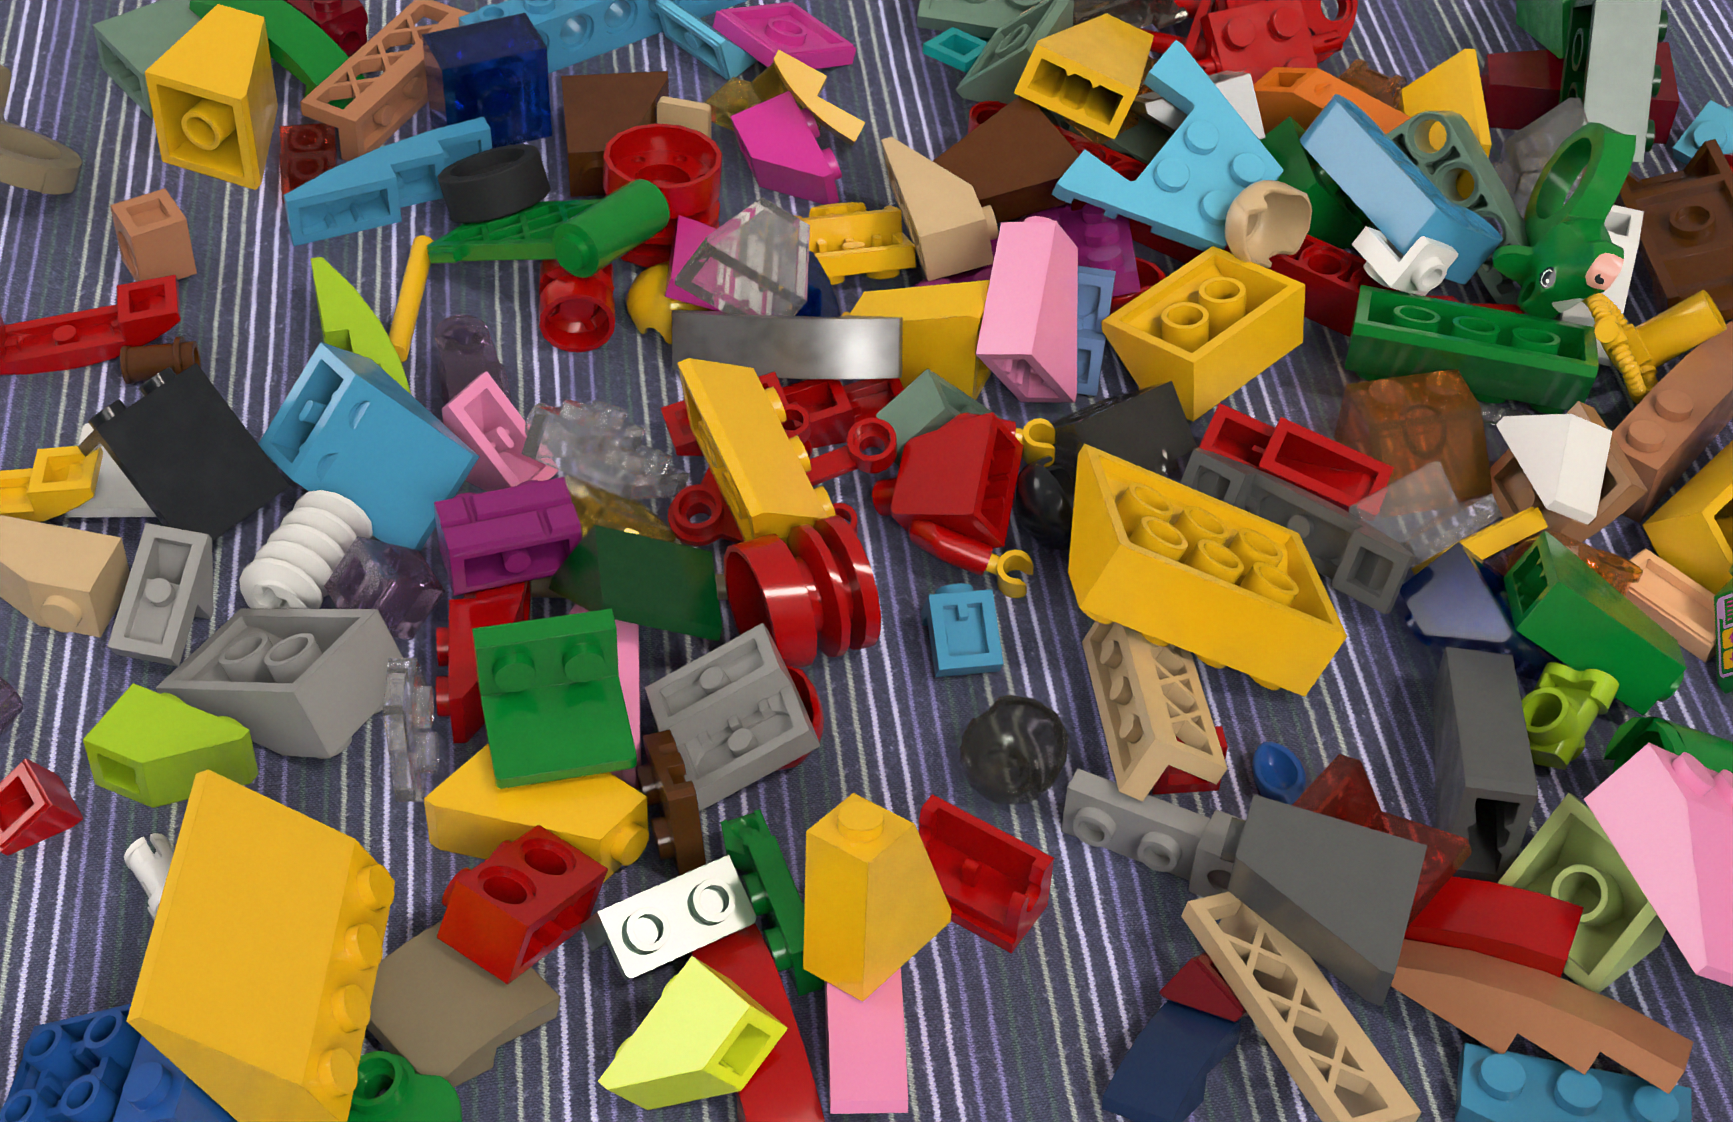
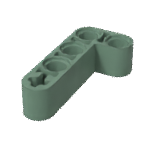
[1386,111,1529,306]

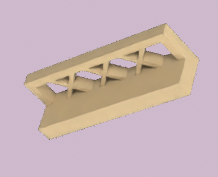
[1082,621,1228,801]
[1181,892,1421,1122]

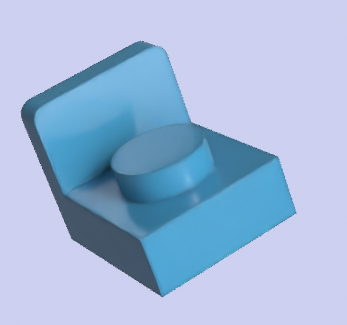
[920,583,1004,677]

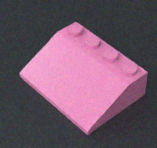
[1584,743,1733,987]

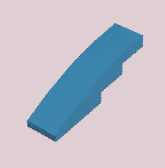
[284,117,492,246]

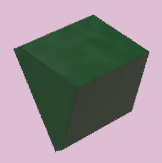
[549,525,722,641]

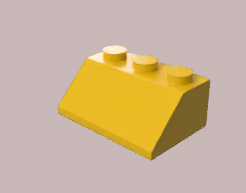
[1397,49,1492,199]
[1101,246,1305,422]
[677,358,836,545]
[1642,440,1733,595]

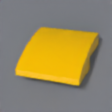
[773,49,865,146]

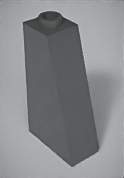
[1433,647,1538,883]

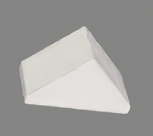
[1496,414,1612,525]

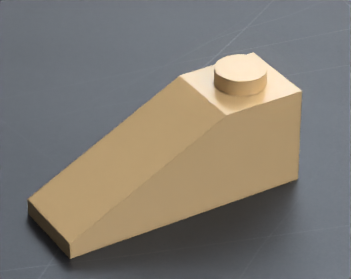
[881,137,999,281]
[0,515,130,638]

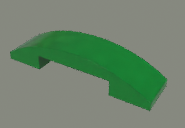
[189,0,366,109]

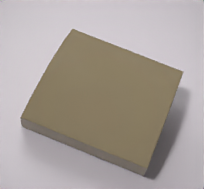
[366,921,561,1087]

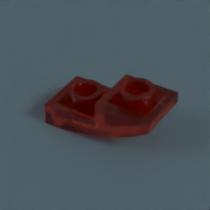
[279,123,338,204]

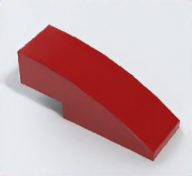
[1198,403,1394,522]
[1404,874,1584,978]

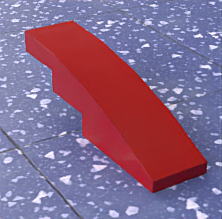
[660,371,904,456]

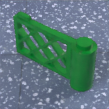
[426,179,670,278]

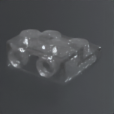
[521,399,690,499]

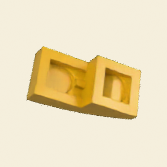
[0,446,103,522]

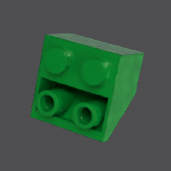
[1260,116,1374,249]

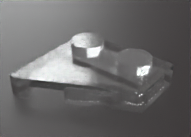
[383,658,439,802]

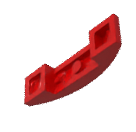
[0,275,181,375]
[685,923,825,1122]

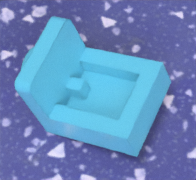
[1672,100,1733,165]

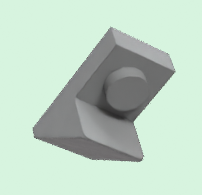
[107,523,214,667]

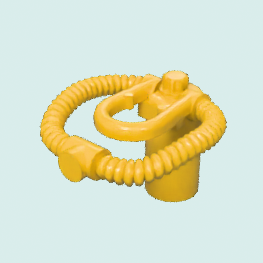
[1582,290,1727,405]

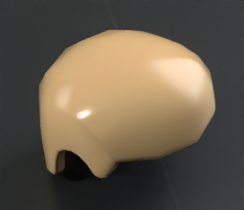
[1224,180,1312,268]

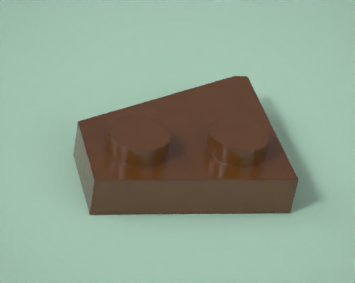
[636,729,706,876]

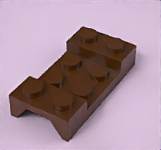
[1613,139,1733,321]

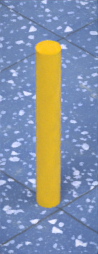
[388,235,434,363]

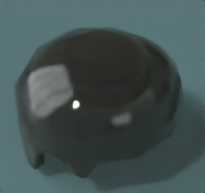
[958,695,1069,804]

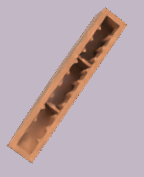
[1612,321,1733,523]

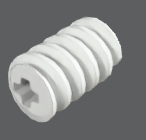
[239,490,373,609]

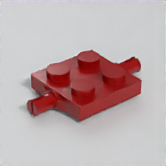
[1196,0,1343,85]

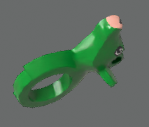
[1492,122,1636,319]

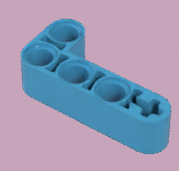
[1299,94,1503,285]

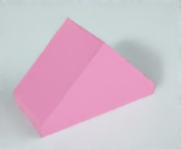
[442,371,561,492]

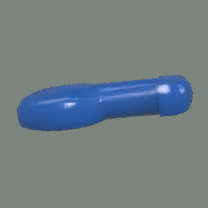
[1251,741,1312,811]

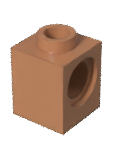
[110,188,197,282]

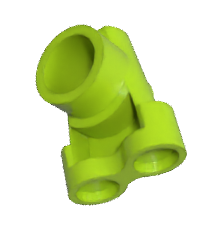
[1521,662,1619,770]

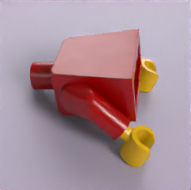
[872,412,1055,598]

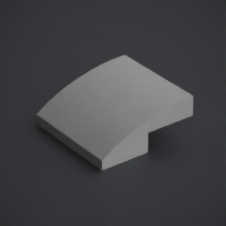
[645,623,821,812]

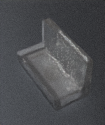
[1349,461,1503,566]

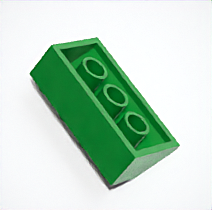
[1344,285,1599,414]

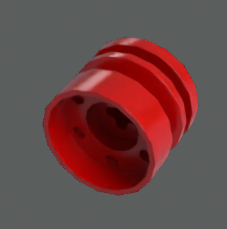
[603,123,722,268]
[724,515,881,669]

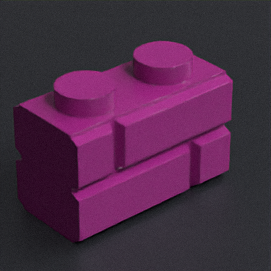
[434,477,582,596]

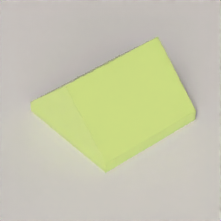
[1498,793,1666,993]

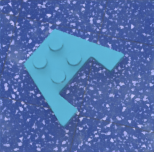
[1052,40,1284,251]

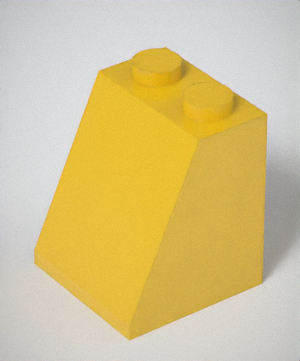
[145,4,278,190]

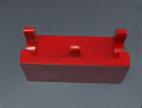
[918,794,1054,954]

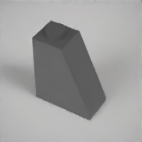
[1220,794,1428,1006]

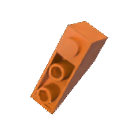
[1254,67,1411,135]

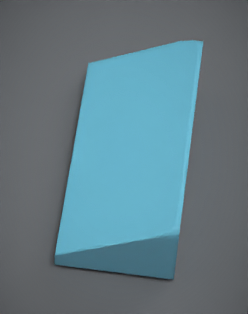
[655,0,756,81]

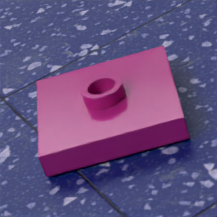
[713,2,857,74]

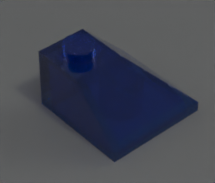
[1400,542,1568,681]

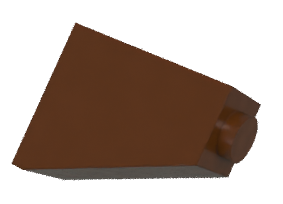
[561,71,669,197]
[933,96,1080,223]

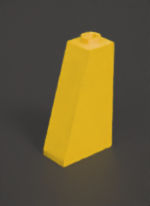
[1014,13,1154,140]

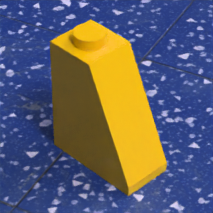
[841,280,991,400]
[424,744,649,883]
[803,793,952,1002]

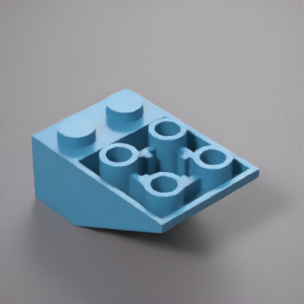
[258,342,480,561]

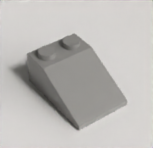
[156,608,412,759]

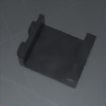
[78,363,289,542]

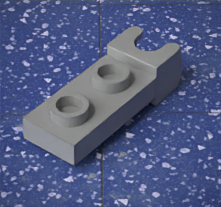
[1061,769,1246,897]

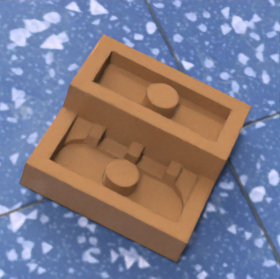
[1480,401,1648,553]

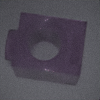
[324,536,445,640]

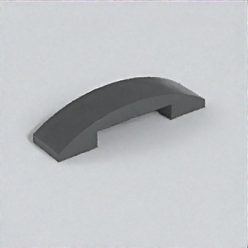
[1180,448,1415,615]

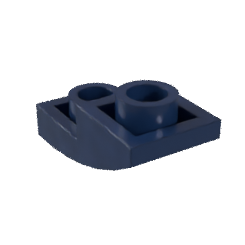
[1102,1000,1241,1122]

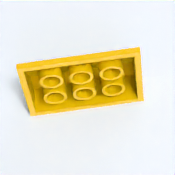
[1068,443,1348,697]
[126,769,395,1122]

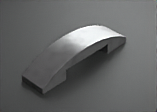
[672,310,903,379]

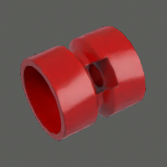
[539,259,615,353]

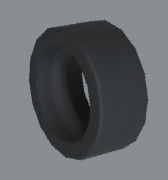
[437,144,551,223]

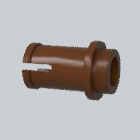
[120,336,201,384]

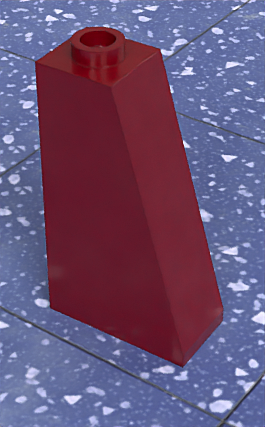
[1480,42,1680,144]

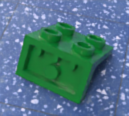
[472,608,637,789]

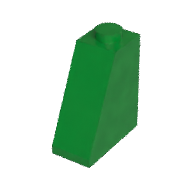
[1503,530,1687,716]

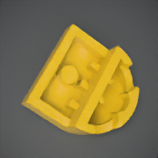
[791,202,916,285]

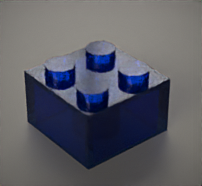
[422,13,552,149]

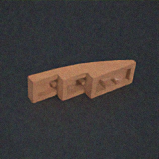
[1391,939,1694,1094]

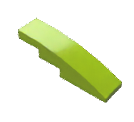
[310,257,412,395]

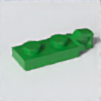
[721,809,825,996]

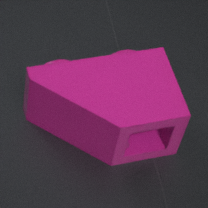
[730,91,842,205]

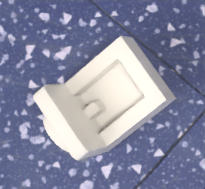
[1352,226,1458,296]

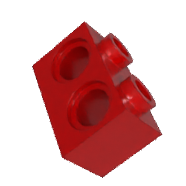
[436,825,608,985]

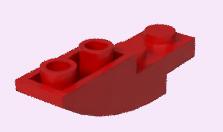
[436,580,531,744]

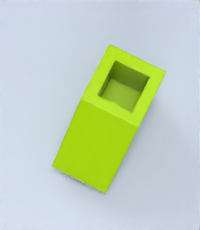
[83,683,259,808]

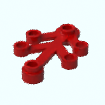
[668,404,897,546]

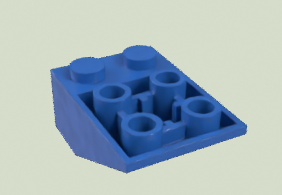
[0,1004,238,1122]

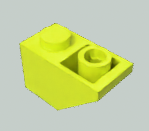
[598,956,788,1110]

